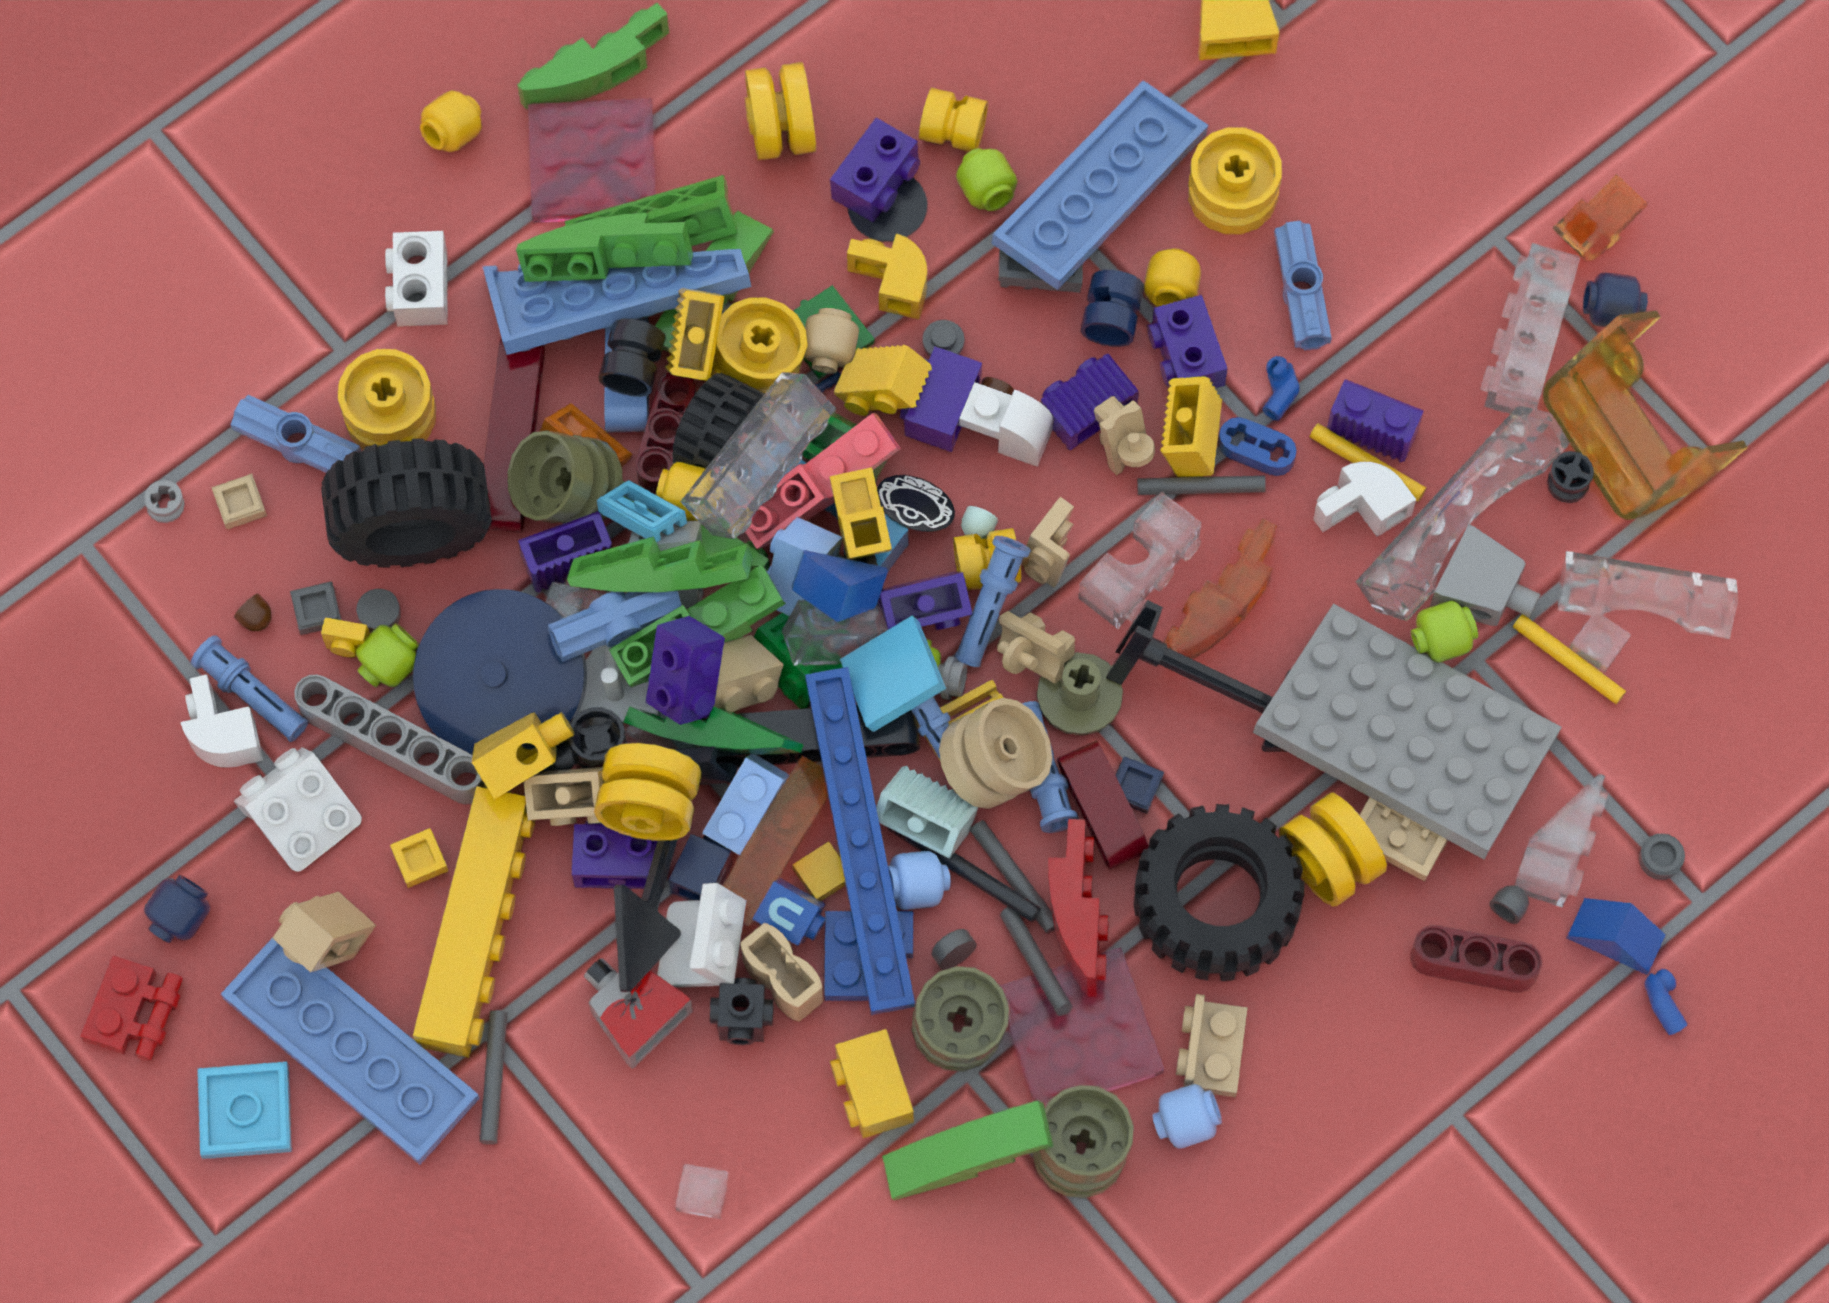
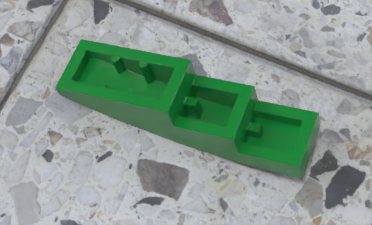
[623,706,804,755]

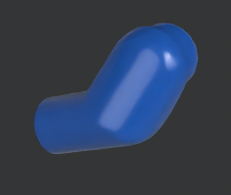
[1644,969,1688,1035]

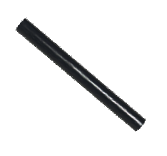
[888,828,1041,922]

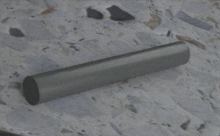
[1137,475,1266,495]
[970,820,1055,934]
[1000,907,1073,1016]
[479,1010,507,1144]

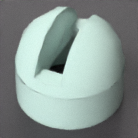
[961,506,998,539]

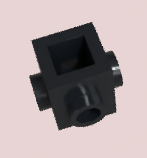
[710,978,774,1045]

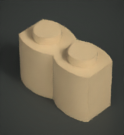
[740,923,823,1022]

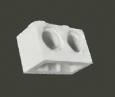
[385,231,448,326]

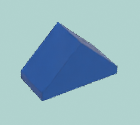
[792,550,888,622]
[1567,898,1666,975]

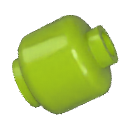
[956,148,1018,211]
[1411,600,1478,663]
[356,623,419,687]

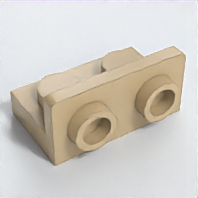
[1021,497,1074,587]
[1360,797,1448,881]
[1176,994,1247,1097]

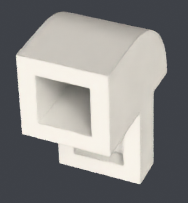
[959,382,1053,467]
[1313,462,1416,537]
[181,675,263,768]

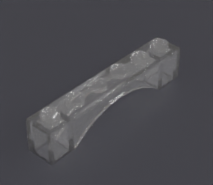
[1355,405,1570,621]

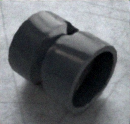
[598,319,666,397]
[568,707,627,769]

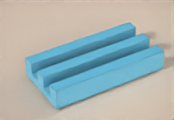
[597,480,687,542]

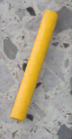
[1309,423,1427,502]
[1513,614,1627,705]

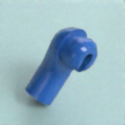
[1262,356,1300,421]

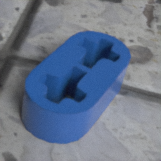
[1218,417,1297,476]

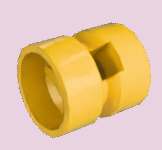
[919,87,988,152]
[953,528,1022,591]

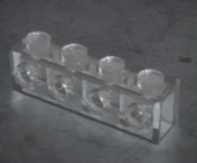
[1480,243,1581,420]
[680,372,836,539]

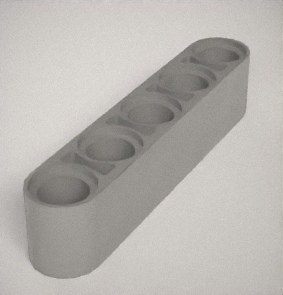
[294,674,487,804]

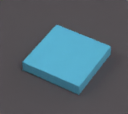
[840,616,946,732]
[198,1061,292,1159]

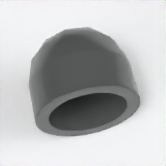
[1489,885,1529,924]

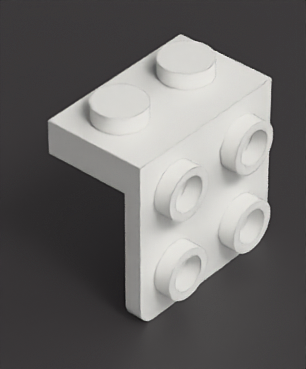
[234,747,362,872]
[657,883,746,988]

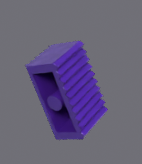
[1041,354,1139,450]
[1327,379,1424,463]
[518,511,612,593]

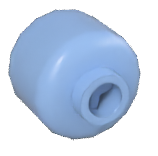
[888,851,951,910]
[1152,1084,1222,1149]

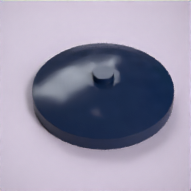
[413,589,587,755]

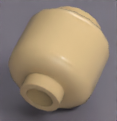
[804,308,859,374]

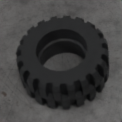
[321,438,492,568]
[1134,804,1305,981]

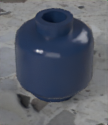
[1583,272,1648,330]
[144,875,211,943]

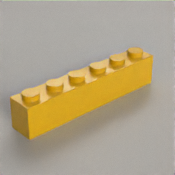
[413,786,536,1058]

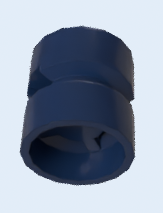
[1081,270,1144,347]

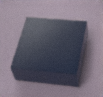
[1115,756,1164,814]

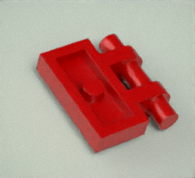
[80,955,183,1061]

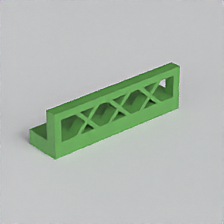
[565,175,738,246]

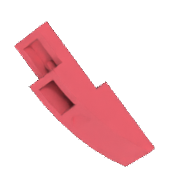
[733,413,901,549]

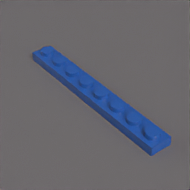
[805,667,915,1015]

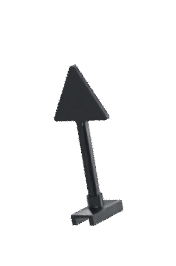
[1106,600,1291,752]
[614,746,738,992]

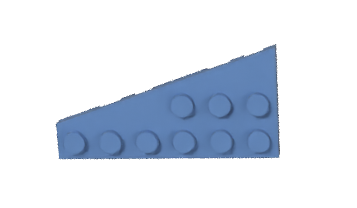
[482,249,752,355]

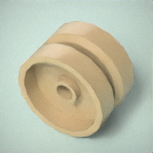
[939,698,1052,809]

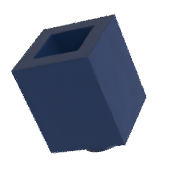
[668,834,732,901]

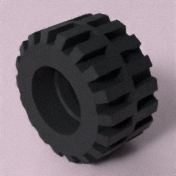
[672,373,771,491]

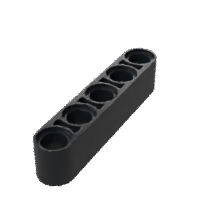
[715,705,920,768]

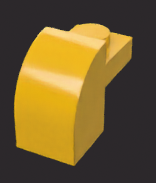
[847,234,927,320]
[829,467,892,560]

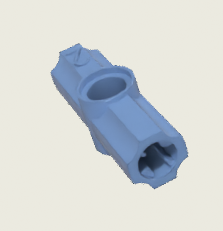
[1274,221,1332,351]
[231,395,361,473]
[548,591,682,662]

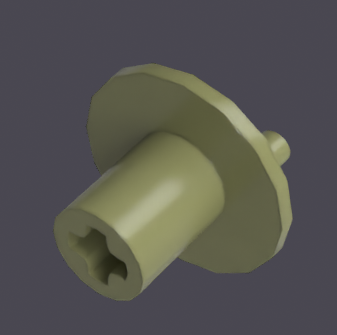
[1037,652,1123,736]

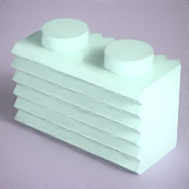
[876,766,979,859]

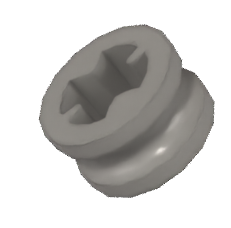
[144,480,185,523]

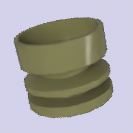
[507,430,623,524]
[911,966,1009,1072]
[1033,1085,1134,1198]

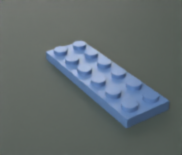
[991,80,1209,290]
[220,938,480,1165]

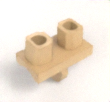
[1094,396,1155,475]
[997,611,1075,683]

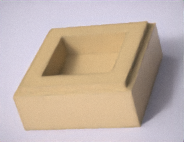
[212,474,267,530]

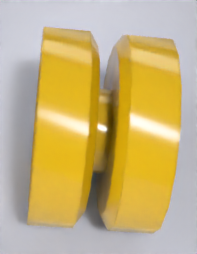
[745,62,816,161]
[1188,127,1282,234]
[711,298,807,404]
[338,349,436,450]
[594,743,701,841]
[1279,792,1387,907]

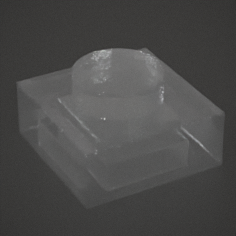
[1570,610,1631,673]
[675,1164,729,1219]

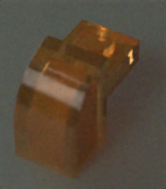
[1552,174,1648,261]

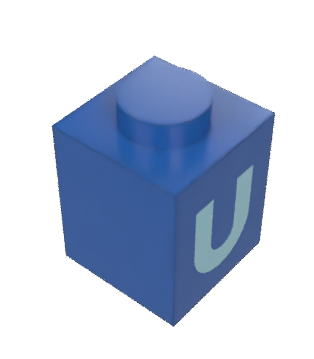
[752,878,826,946]

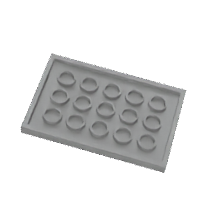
[1253,603,1562,859]

